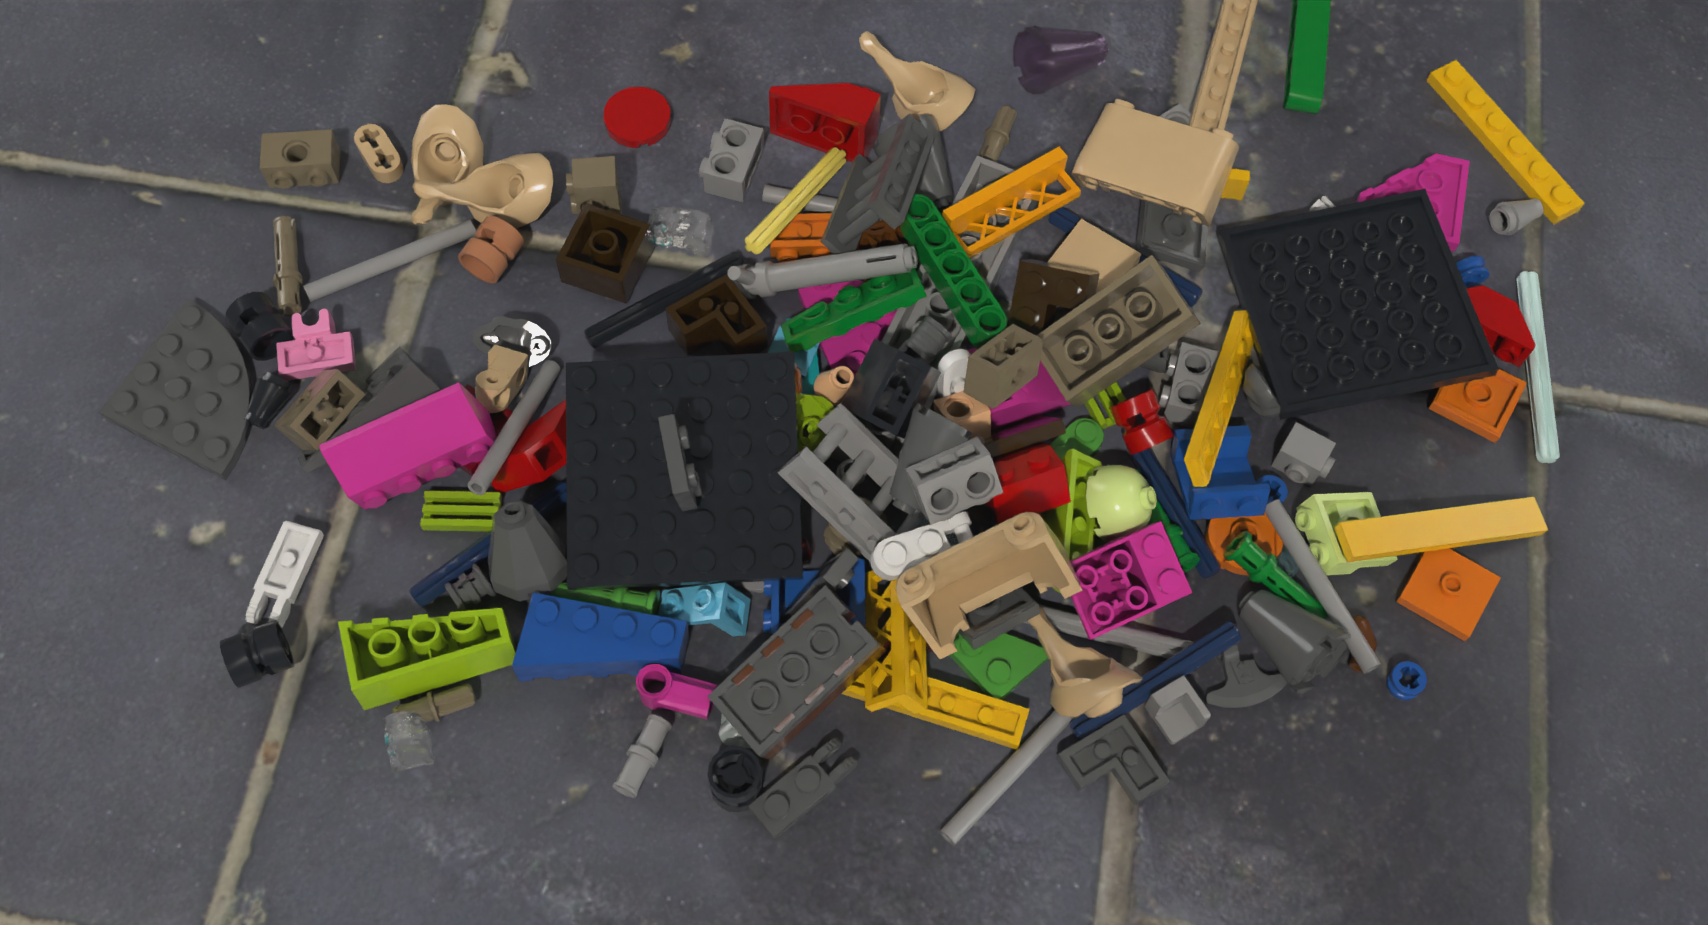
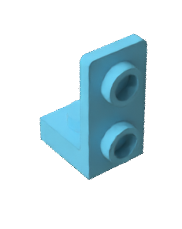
[658,582,751,636]

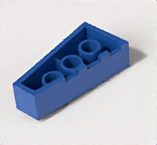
[512,593,690,681]

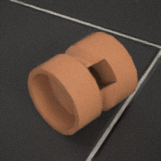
[458,216,524,284]

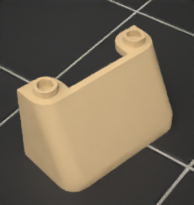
[1072,99,1239,227]
[896,512,1082,660]

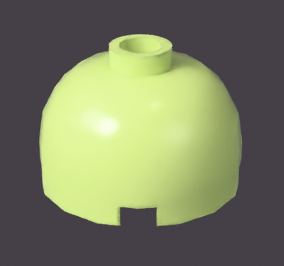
[1086,465,1157,541]

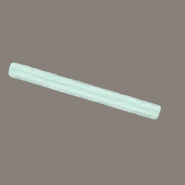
[1516,271,1560,463]

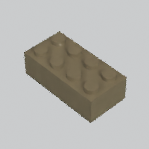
[1036,255,1201,408]

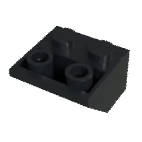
[841,338,941,439]

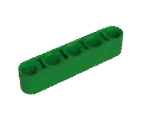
[1283,0,1331,115]
[900,194,1007,350]

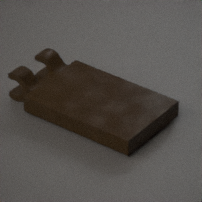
[983,416,1066,458]

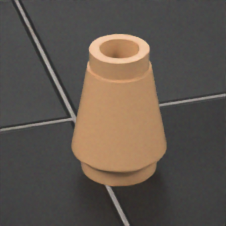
[814,366,854,406]

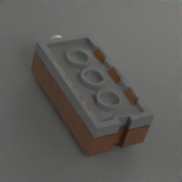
[707,585,887,760]

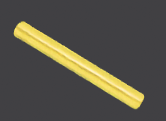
[745,147,846,255]

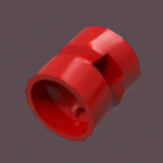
[1109,388,1174,455]

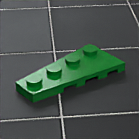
[781,268,927,353]

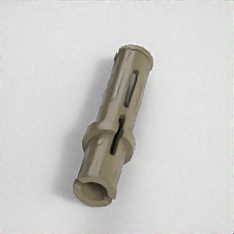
[273,216,303,316]

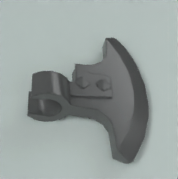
[1205,644,1287,708]

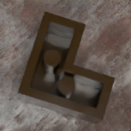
[1007,259,1100,336]
[665,274,768,356]

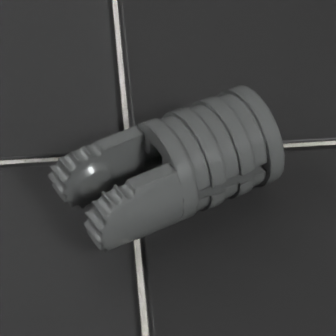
[898,316,952,365]

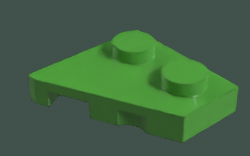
[949,633,1049,700]

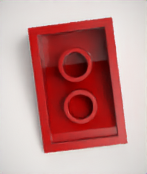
[769,83,881,162]
[969,442,1071,525]

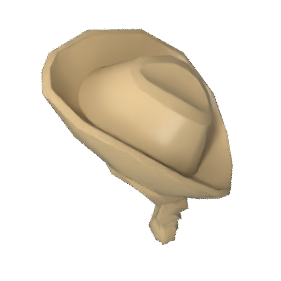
[859,31,976,131]
[411,104,484,224]
[412,153,553,229]
[1027,606,1143,718]

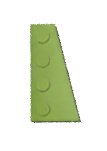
[338,608,517,710]

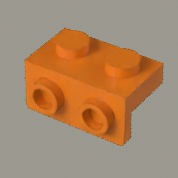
[770,213,833,262]

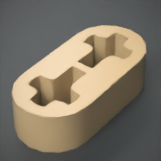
[354,124,404,183]

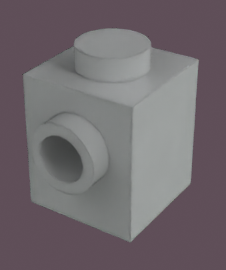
[1271,422,1336,487]

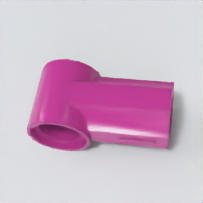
[636,664,717,720]

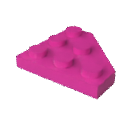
[1356,153,1470,252]
[798,280,898,378]

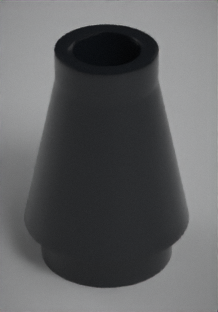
[244,372,292,429]

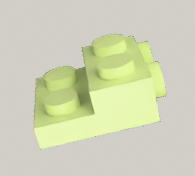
[1295,492,1398,576]

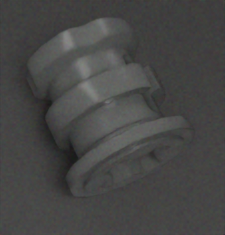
[444,563,496,611]

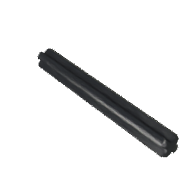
[584,252,743,348]

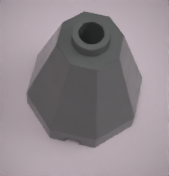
[488,501,567,602]

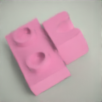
[276,309,356,381]

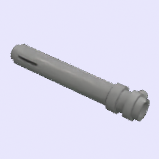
[728,244,918,300]

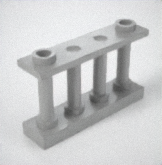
[778,403,930,561]

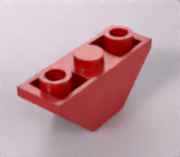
[1467,285,1536,368]
[477,399,566,493]

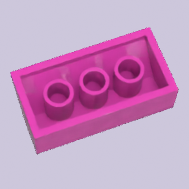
[319,382,497,510]

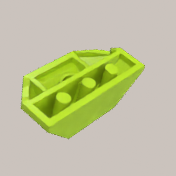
[1039,449,1109,593]

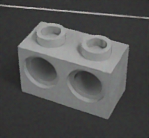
[699,119,765,203]
[1159,342,1220,429]
[905,437,1003,525]

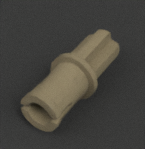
[977,105,1017,163]
[393,683,476,732]

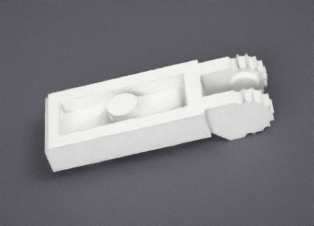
[245,521,324,628]

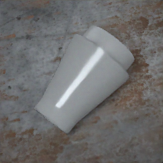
[1489,198,1543,235]

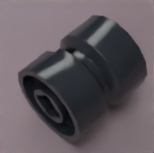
[225,292,294,361]
[220,620,294,688]
[707,746,762,812]

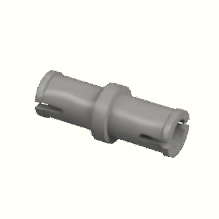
[612,714,672,798]

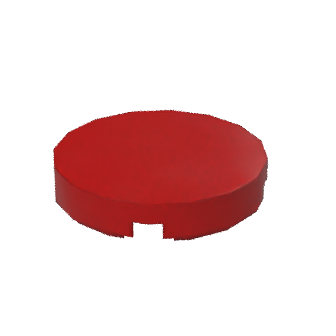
[603,87,671,148]

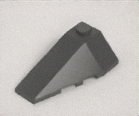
[298,346,441,473]

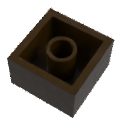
[556,203,654,304]

